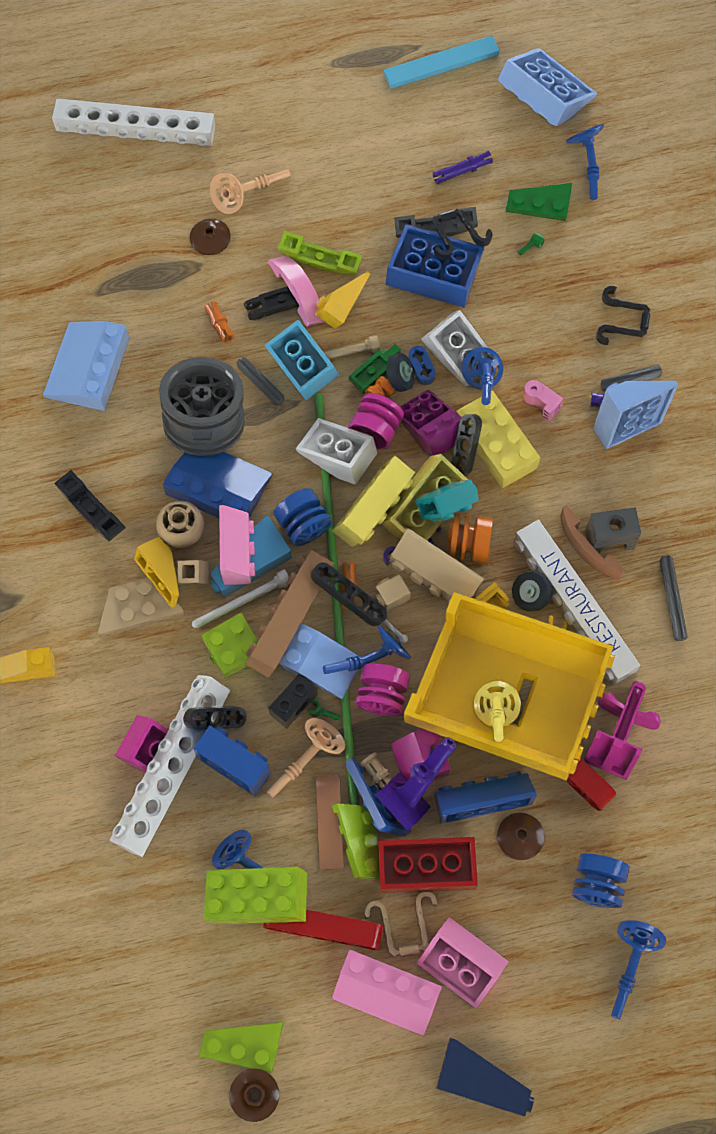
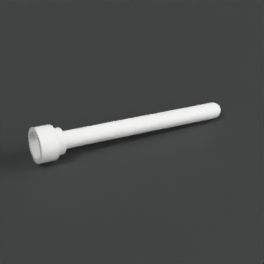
[192,569,290,629]

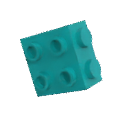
[415,479,479,522]

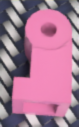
[523,380,563,422]

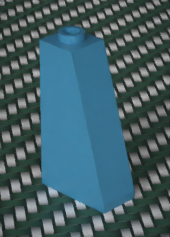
[210,516,292,598]

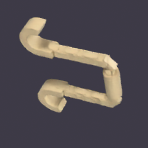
[365,892,437,957]

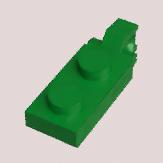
[349,344,401,394]

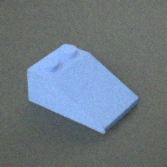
[279,623,359,699]

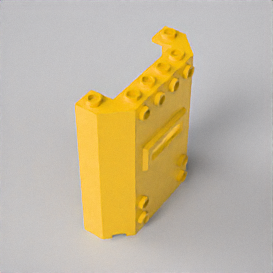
[404,592,615,781]

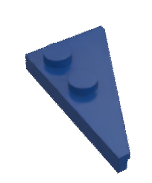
[345,758,411,837]

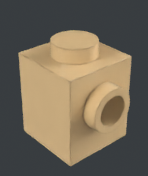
[177,560,209,585]
[374,574,411,612]

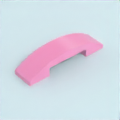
[268,255,324,327]

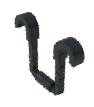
[432,208,493,260]
[596,286,650,345]

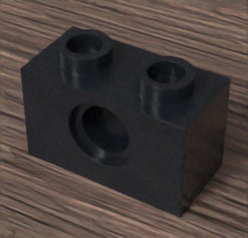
[268,674,317,729]

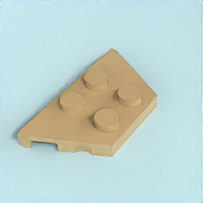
[98,578,184,637]

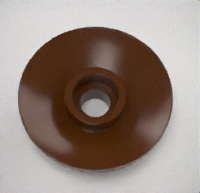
[190,219,231,255]
[497,813,545,860]
[229,1069,280,1122]

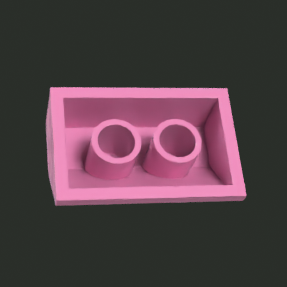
[219,505,255,585]
[417,917,509,1008]

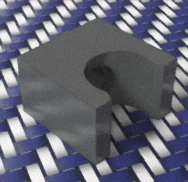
[585,507,641,553]

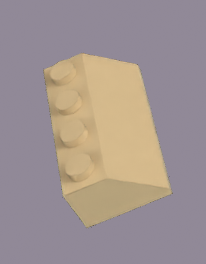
[389,528,484,604]

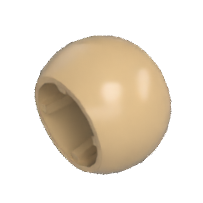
[156,501,205,549]

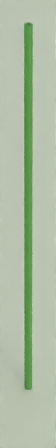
[315,394,359,805]

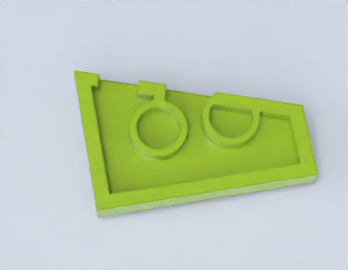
[332,803,380,879]
[199,1022,284,1073]

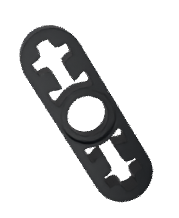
[451,414,482,475]
[183,706,247,730]

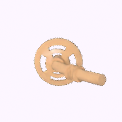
[210,169,291,214]
[266,718,345,798]

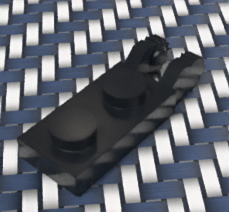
[244,286,299,320]

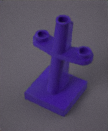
[375,737,457,831]

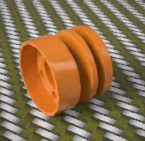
[447,514,492,564]

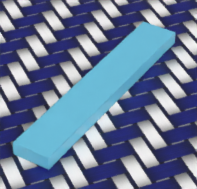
[384,36,500,89]

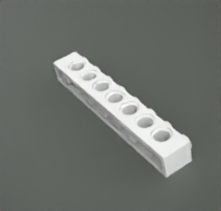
[52,98,216,146]
[109,675,230,857]

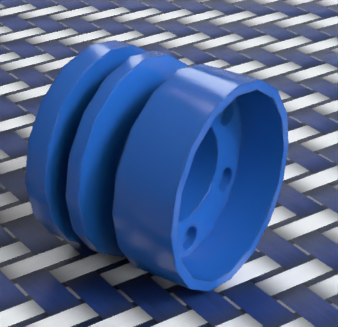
[273,488,332,547]
[571,853,630,908]

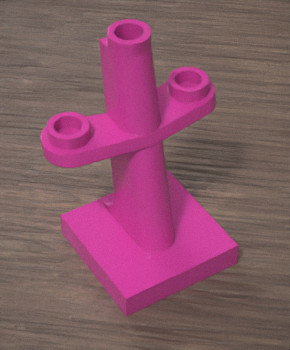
[584,681,661,780]

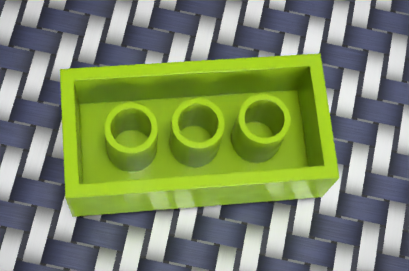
[204,867,307,924]

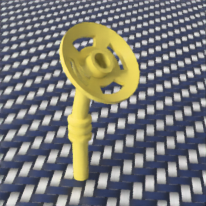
[474,681,521,742]

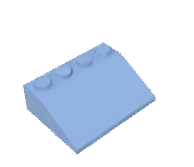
[498,48,597,126]
[43,321,129,411]
[593,381,678,449]

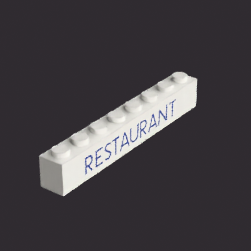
[514,519,641,685]

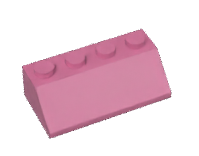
[332,949,442,1036]

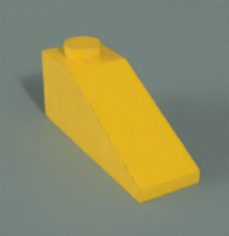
[315,272,370,329]
[134,537,179,609]
[0,647,55,684]

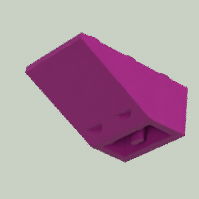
[401,389,468,456]

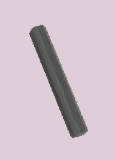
[660,555,688,641]

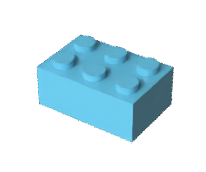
[264,320,340,400]

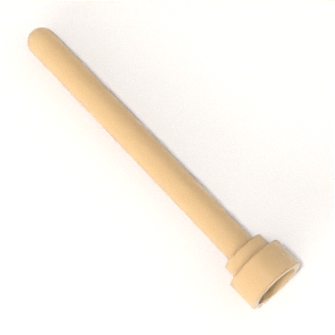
[281,335,381,369]

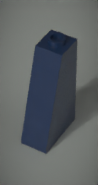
[436,1038,534,1117]

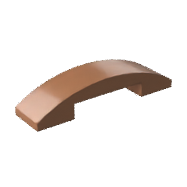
[560,505,625,580]
[316,775,344,870]

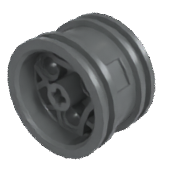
[159,357,245,456]

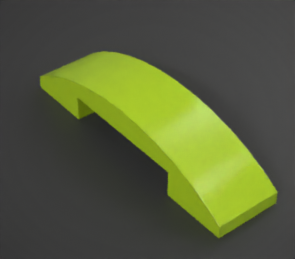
[278,231,363,275]

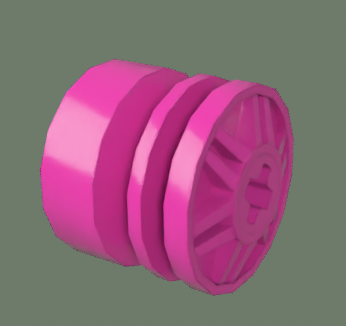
[348,393,404,450]
[355,663,410,717]

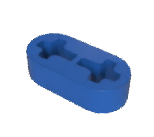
[408,346,435,385]

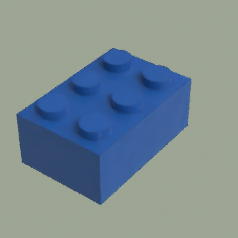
[193,726,271,797]

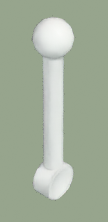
[373,611,408,643]

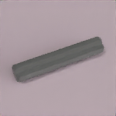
[236,357,285,406]
[600,364,662,392]

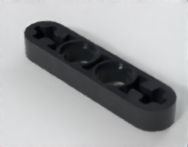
[311,562,387,627]

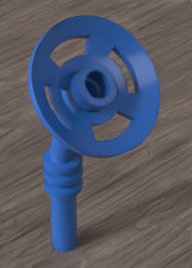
[566,124,604,200]
[462,347,503,405]
[323,625,411,674]
[212,830,263,869]
[611,920,666,1020]

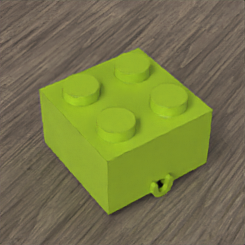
[201,613,258,679]

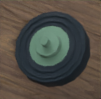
[386,353,415,392]
[512,571,552,612]

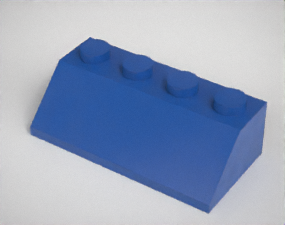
[434,771,537,824]

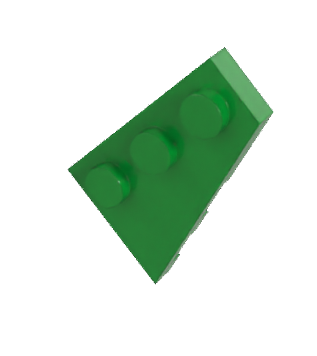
[506,183,572,221]

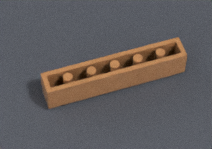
[245,550,334,678]

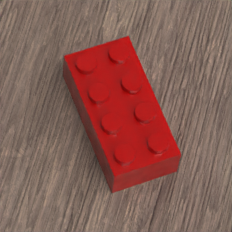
[378,837,478,893]

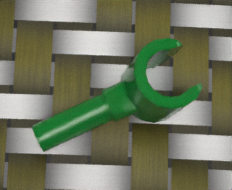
[518,233,545,256]
[307,700,340,721]

